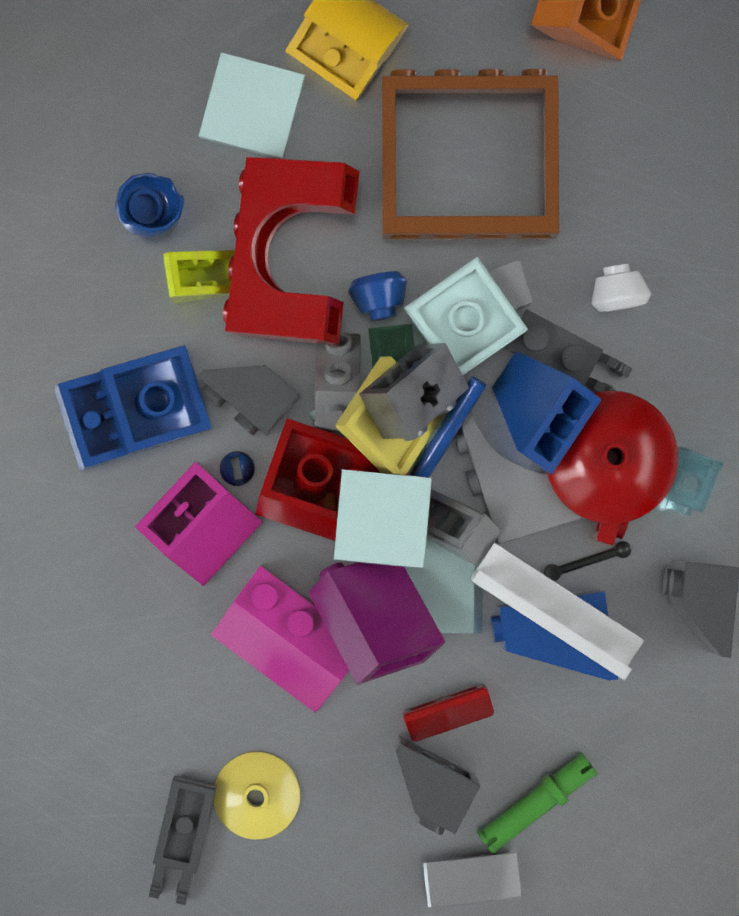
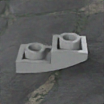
[423,852,522,907]

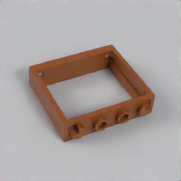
[382,69,559,240]

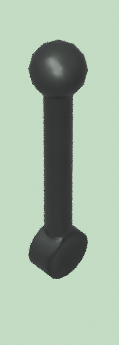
[544,541,632,581]

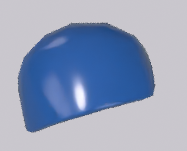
[115,172,184,239]

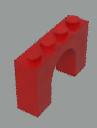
[223,157,360,345]

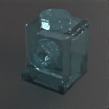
[664,447,723,517]

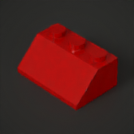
[255,418,408,541]

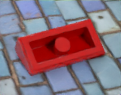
[403,684,494,742]

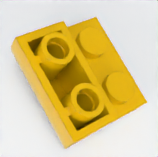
[285,0,410,100]

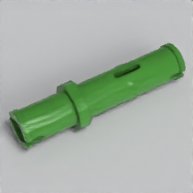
[477,752,598,854]

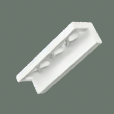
[469,543,645,681]

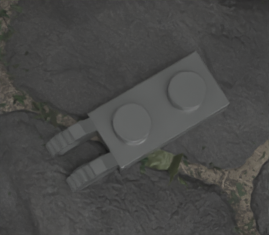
[505,309,632,393]
[149,776,217,905]

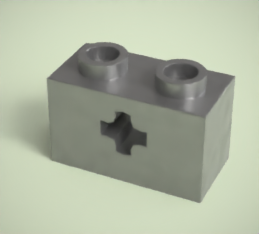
[359,343,469,441]

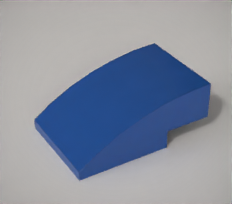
[54,345,212,471]

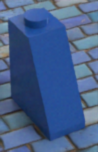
[492,351,602,475]
[491,590,618,681]

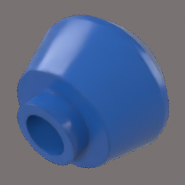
[348,271,407,321]

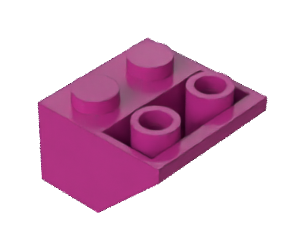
[135,461,263,586]

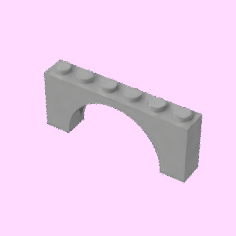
[418,260,583,545]

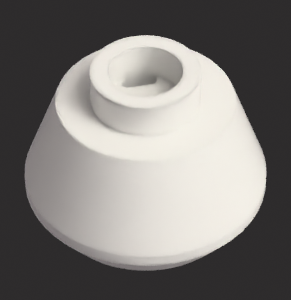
[591,264,651,312]

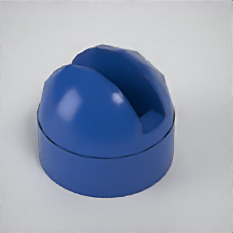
[220,451,255,486]

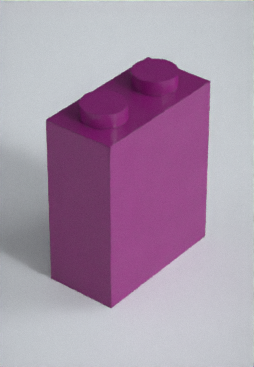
[308,562,446,685]

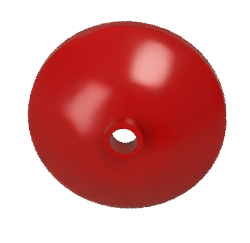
[546,391,678,524]

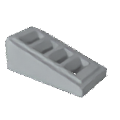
[427,489,500,565]

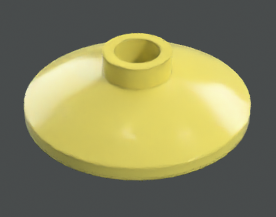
[213,751,300,840]

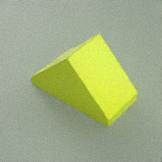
[163,250,235,304]

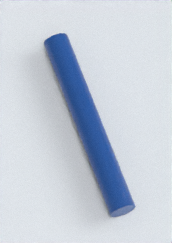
[410,376,486,478]

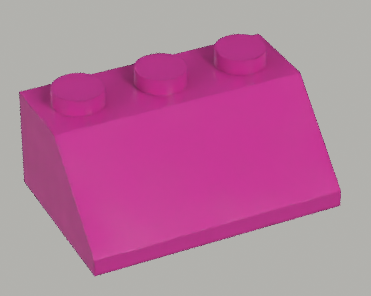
[211,565,349,713]

